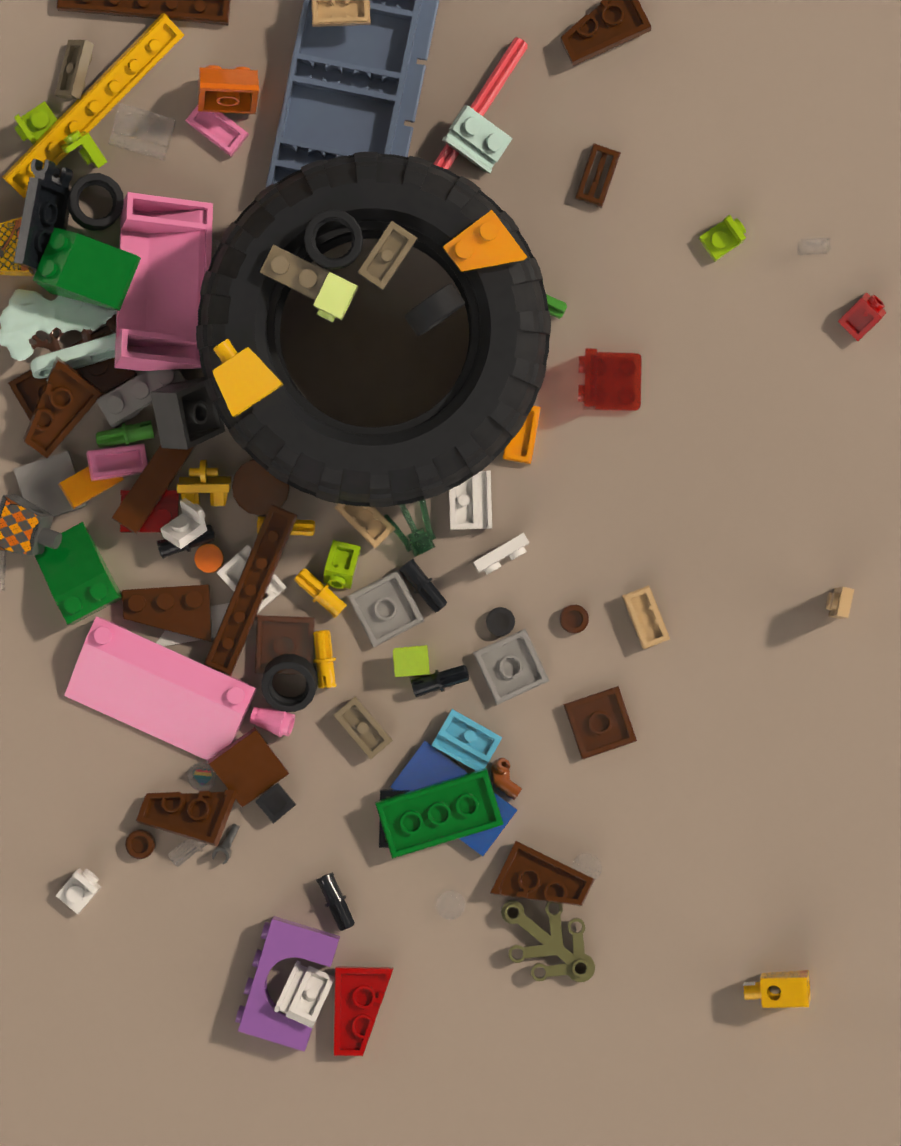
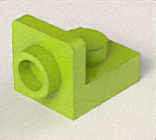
[14,101,57,144]
[61,130,107,168]
[699,215,746,262]
[323,540,361,589]

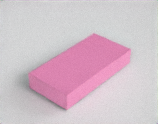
[185,105,249,157]
[86,443,148,481]

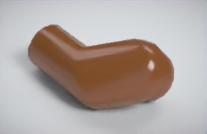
[491,758,522,800]

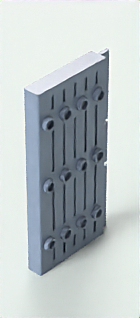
[265,0,439,188]

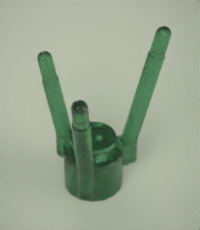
[384,500,436,557]

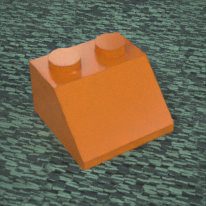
[198,65,259,114]

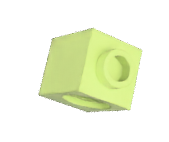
[313,272,358,323]

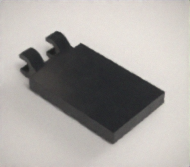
[14,159,73,271]

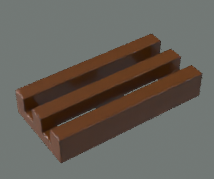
[575,144,621,208]

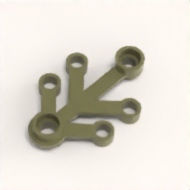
[501,900,595,982]

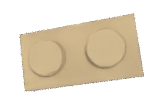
[826,587,854,619]

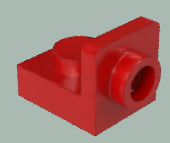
[838,293,886,341]

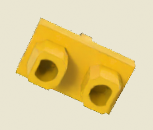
[177,460,232,506]

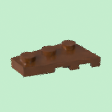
[561,0,651,66]
[23,356,103,458]
[122,584,213,642]
[136,790,238,847]
[490,841,595,906]

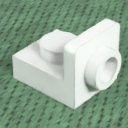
[160,498,207,549]
[56,868,101,914]

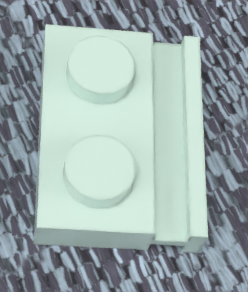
[442,105,513,173]

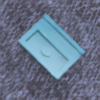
[431,709,502,771]

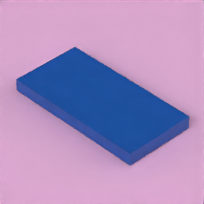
[390,741,517,856]

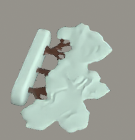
[0,289,117,379]

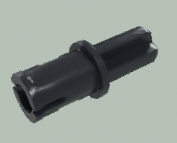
[157,524,215,559]
[399,559,447,613]
[411,665,469,697]
[316,872,355,931]

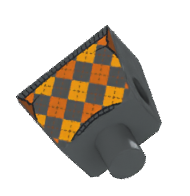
[0,494,62,555]

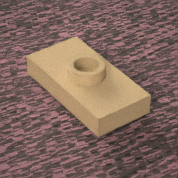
[311,0,371,27]
[334,503,396,549]
[622,585,670,650]

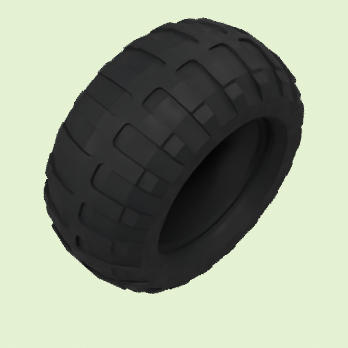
[196,152,551,507]

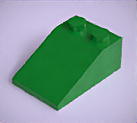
[33,228,141,311]
[35,522,122,625]

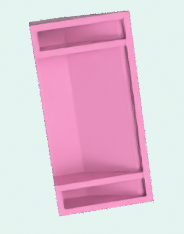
[114,192,213,371]
[64,616,258,761]

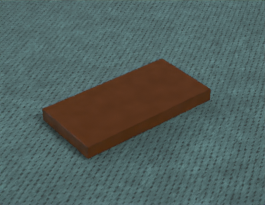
[8,325,137,420]

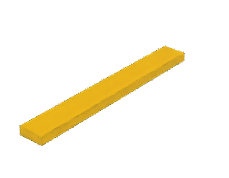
[2,13,184,198]

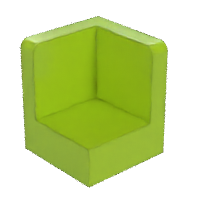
[393,645,430,677]

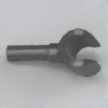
[212,824,240,864]

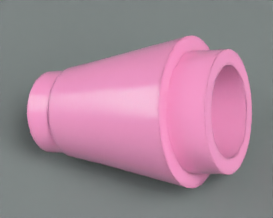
[250,707,295,737]

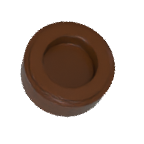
[559,605,589,633]
[125,829,156,859]

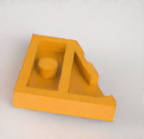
[442,210,528,272]

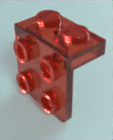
[578,348,642,411]

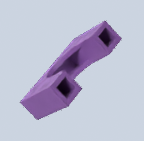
[235,916,340,1052]

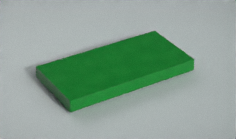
[375,768,504,858]

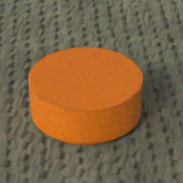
[194,544,224,573]

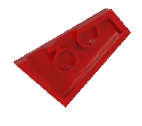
[334,966,394,1056]

